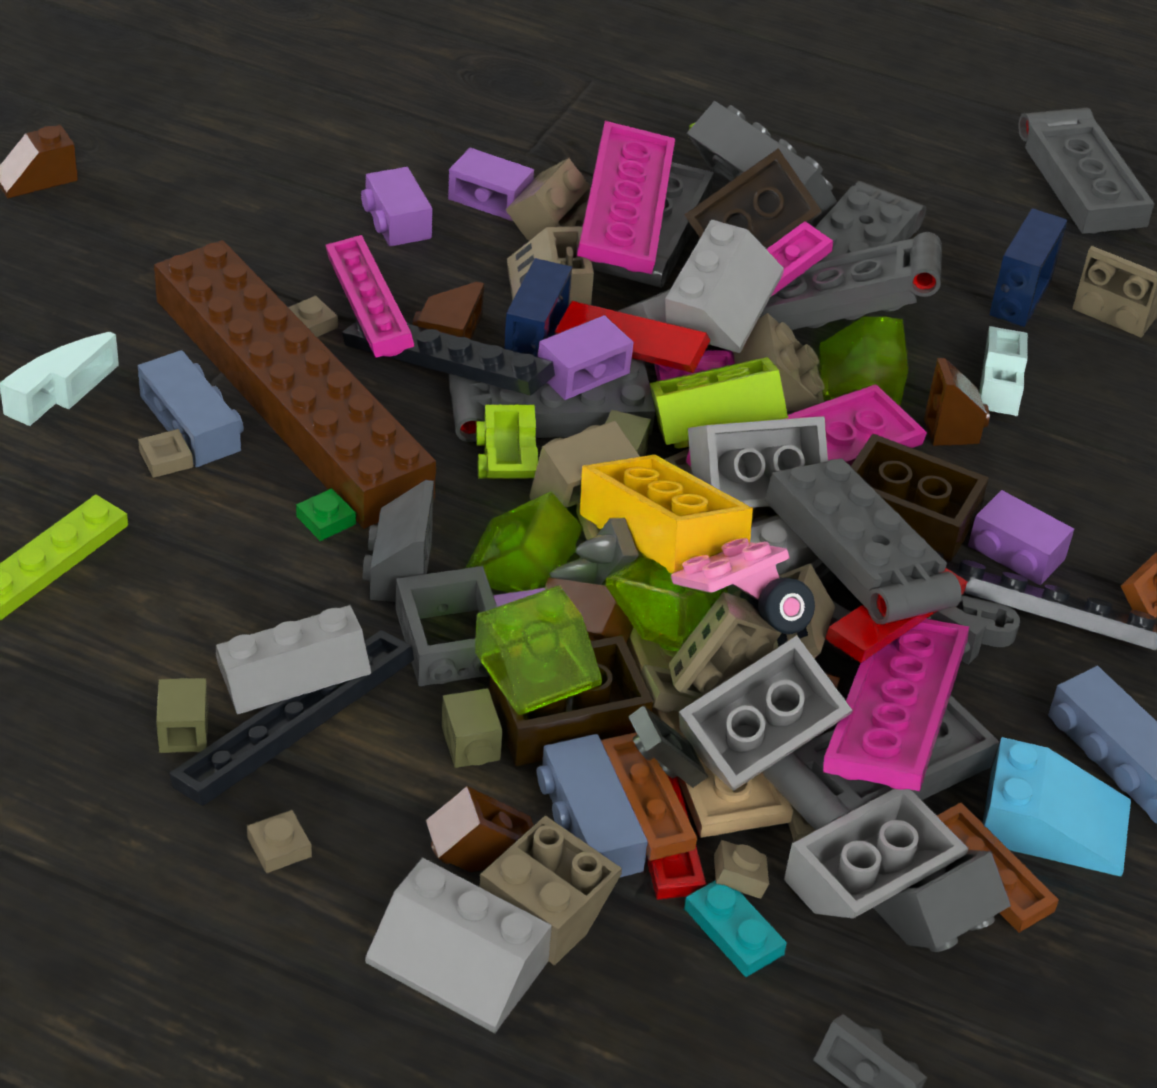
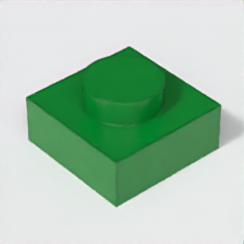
[296,488,356,541]

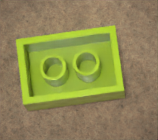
[649,357,788,448]

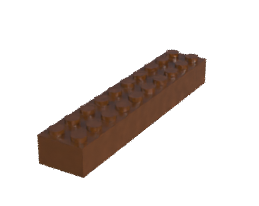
[154,240,436,529]

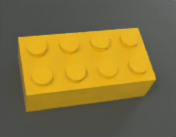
[580,455,753,574]

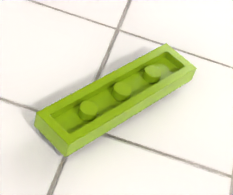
[0,494,128,621]

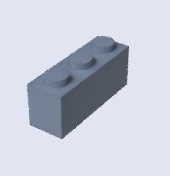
[138,350,244,468]
[537,734,648,877]

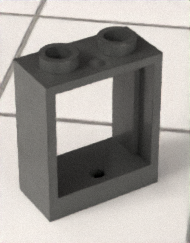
[396,566,509,686]

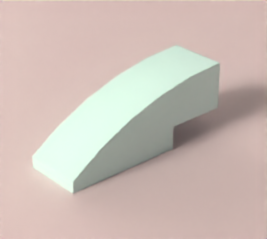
[979,326,1027,416]
[0,332,119,426]

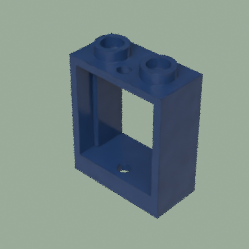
[989,208,1067,327]
[504,258,572,357]

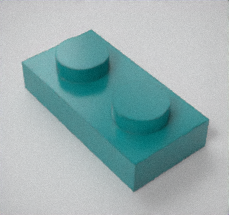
[684,880,787,977]

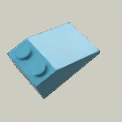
[983,737,1131,877]

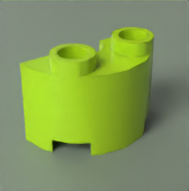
[476,405,538,479]

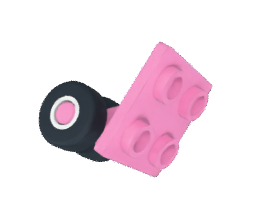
[670,538,815,634]

